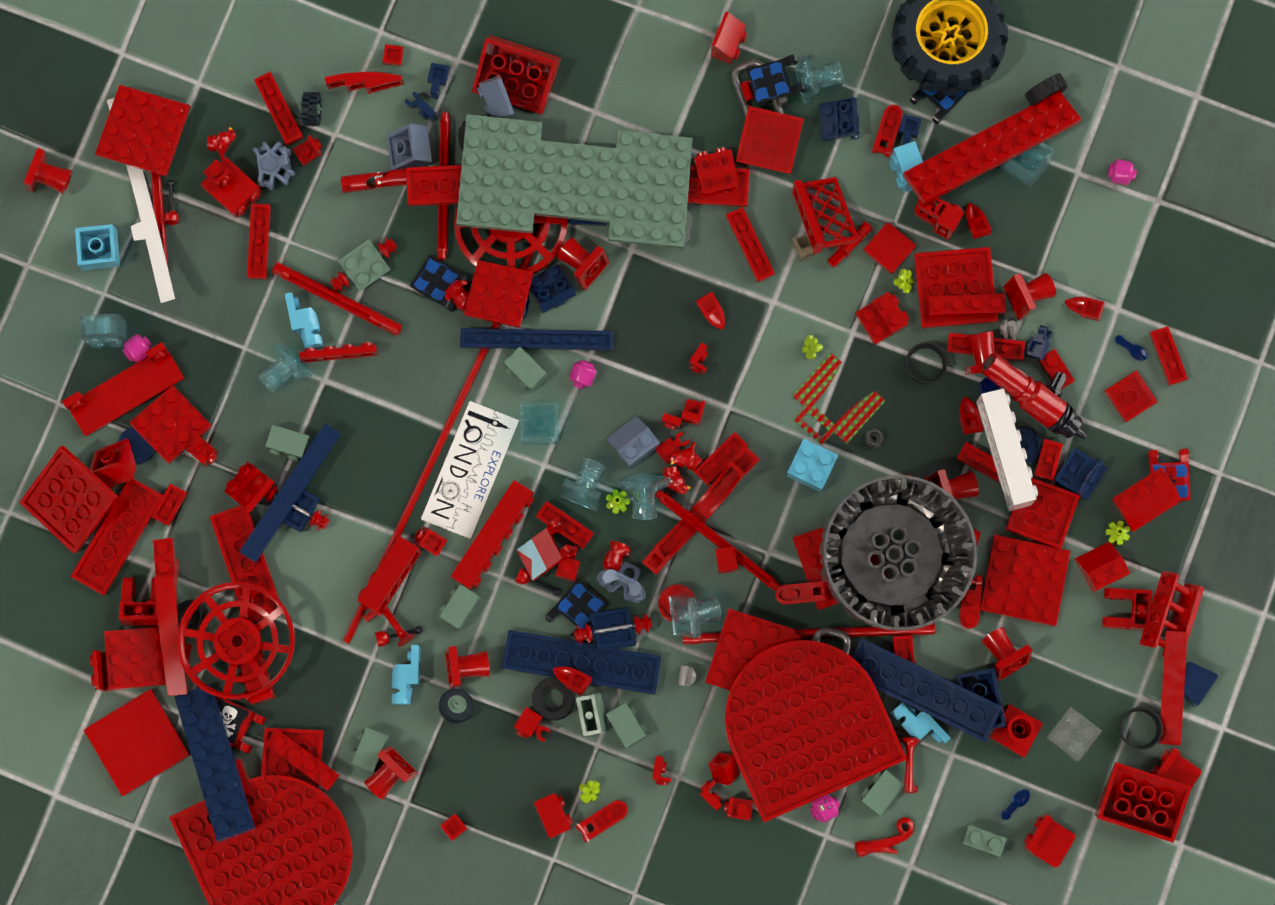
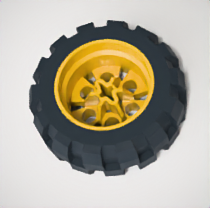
[891,0,1008,96]

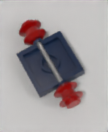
[264,480,330,533]
[574,608,652,652]

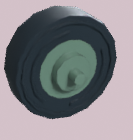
[439,688,474,724]

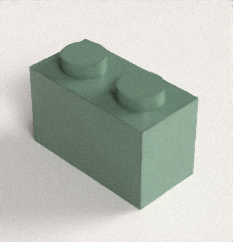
[504,347,548,392]
[265,425,311,462]
[439,584,481,631]
[576,693,609,736]
[606,702,647,749]
[350,727,390,773]
[860,770,904,816]
[960,825,1007,857]

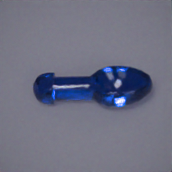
[1115,335,1147,361]
[1001,789,1030,820]

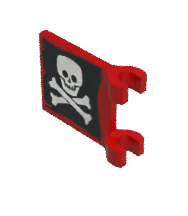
[217,697,266,753]

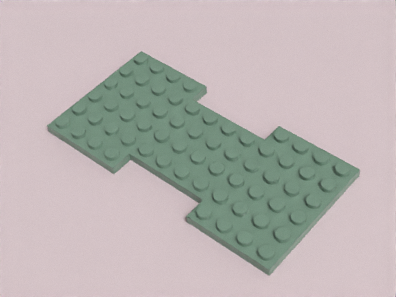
[456,114,692,249]

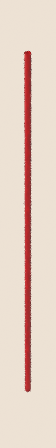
[343,223,544,644]

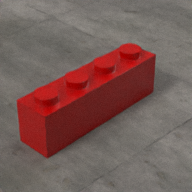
[357,536,422,617]
[232,636,276,705]

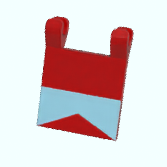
[517,520,575,581]

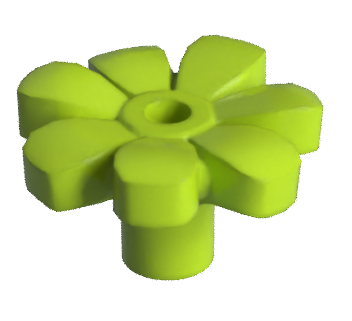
[893,269,914,293]
[802,335,823,359]
[606,489,630,514]
[1105,521,1130,545]
[579,780,600,804]

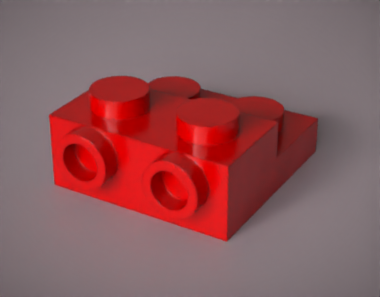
[855,292,909,346]
[224,461,275,512]

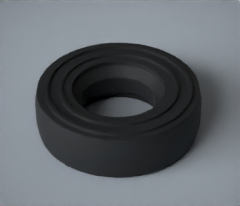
[177,599,208,631]

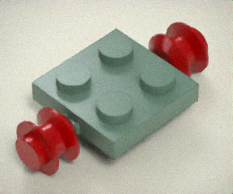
[330,237,397,292]

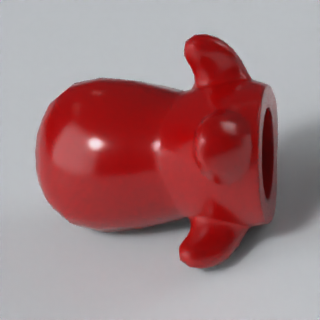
[444,280,469,311]
[603,541,631,572]

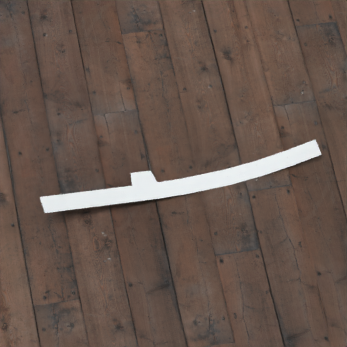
[107,98,175,303]

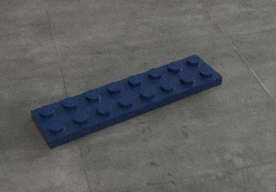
[502,630,662,695]
[852,638,1003,742]
[174,684,256,843]

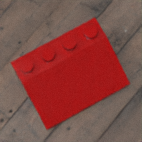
[471,35,561,114]
[1095,762,1192,843]

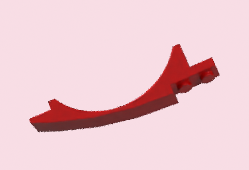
[642,446,760,575]
[153,538,188,696]

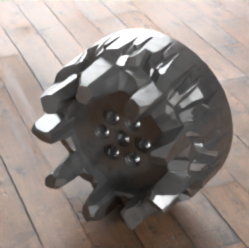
[819,475,977,630]

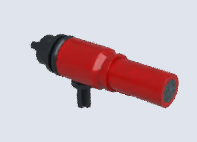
[980,353,1087,439]

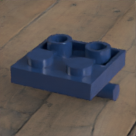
[820,97,859,141]
[530,264,576,313]
[1053,448,1107,501]

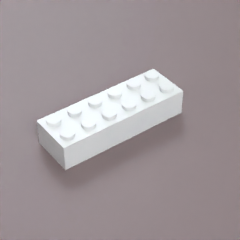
[976,388,1038,511]

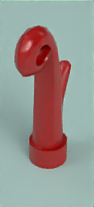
[854,817,914,858]

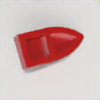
[966,203,992,239]
[695,291,725,329]
[1065,297,1105,321]
[959,397,983,434]
[553,667,592,696]

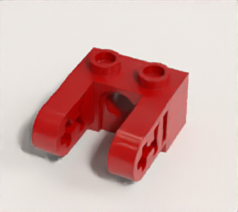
[914,198,964,240]
[119,577,159,626]
[1102,588,1152,631]

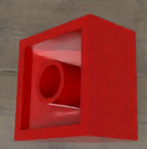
[711,11,748,65]
[90,439,136,489]
[1075,542,1131,593]

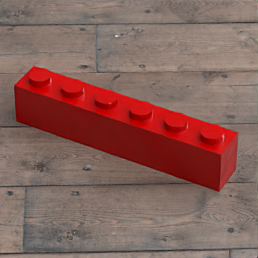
[450,480,535,591]

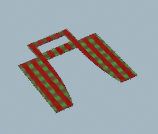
[792,353,886,445]

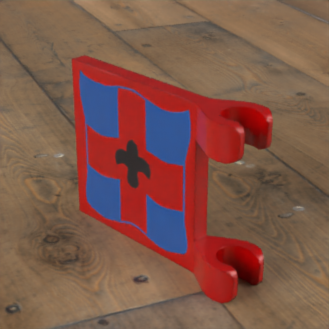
[1148,448,1191,501]

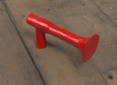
[363,606,415,647]
[900,737,921,794]

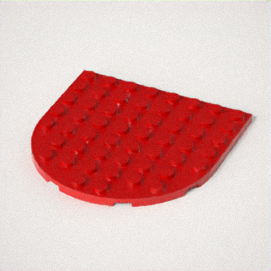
[725,640,907,823]
[169,775,353,905]

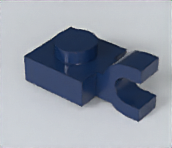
[427,63,450,99]
[404,91,437,122]
[899,114,922,146]
[1024,325,1053,361]

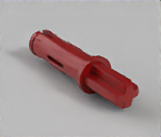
[827,221,873,268]

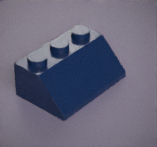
[956,668,1006,729]

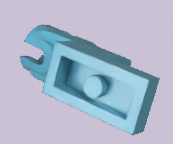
[285,292,323,349]
[392,645,421,705]
[890,702,951,744]

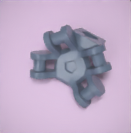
[253,141,295,191]
[597,562,646,603]

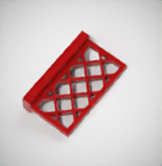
[792,177,859,254]

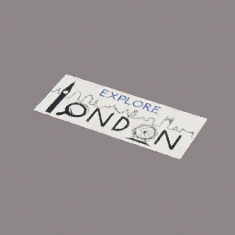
[421,401,519,539]

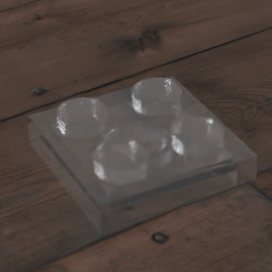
[1047,707,1102,762]

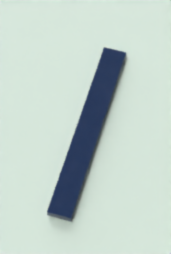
[460,328,613,351]
[239,423,342,563]

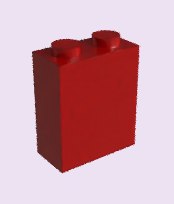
[200,157,262,218]

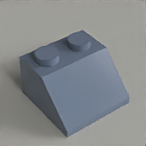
[477,75,514,118]
[386,124,432,170]
[606,416,660,469]

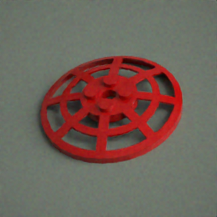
[454,206,568,274]
[177,582,295,700]

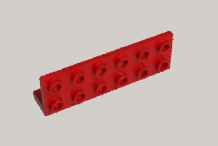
[62,342,184,437]

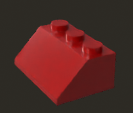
[1111,467,1182,532]

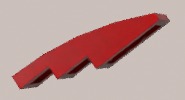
[324,72,404,94]

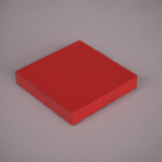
[863,222,916,275]
[1104,370,1158,423]

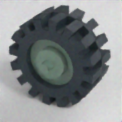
[300,92,323,126]

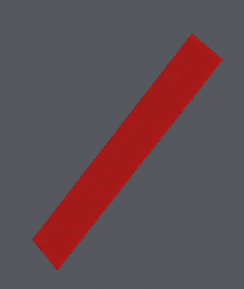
[1159,630,1188,746]

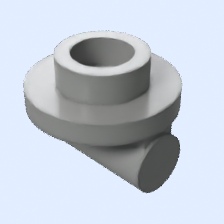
[1000,319,1017,338]
[678,665,696,686]

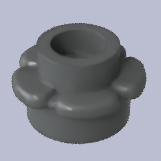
[865,429,884,448]

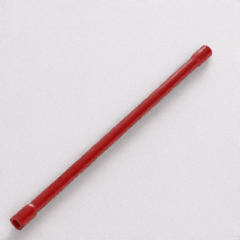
[682,623,935,645]

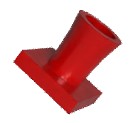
[24,148,73,195]
[557,238,610,291]
[1003,273,1056,321]
[964,331,1008,375]
[928,469,979,500]
[981,627,1033,682]
[445,646,490,689]
[990,704,1044,758]
[364,747,419,800]

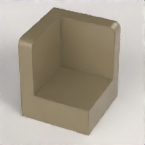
[791,234,817,262]

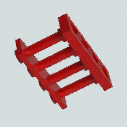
[1139,571,1204,657]

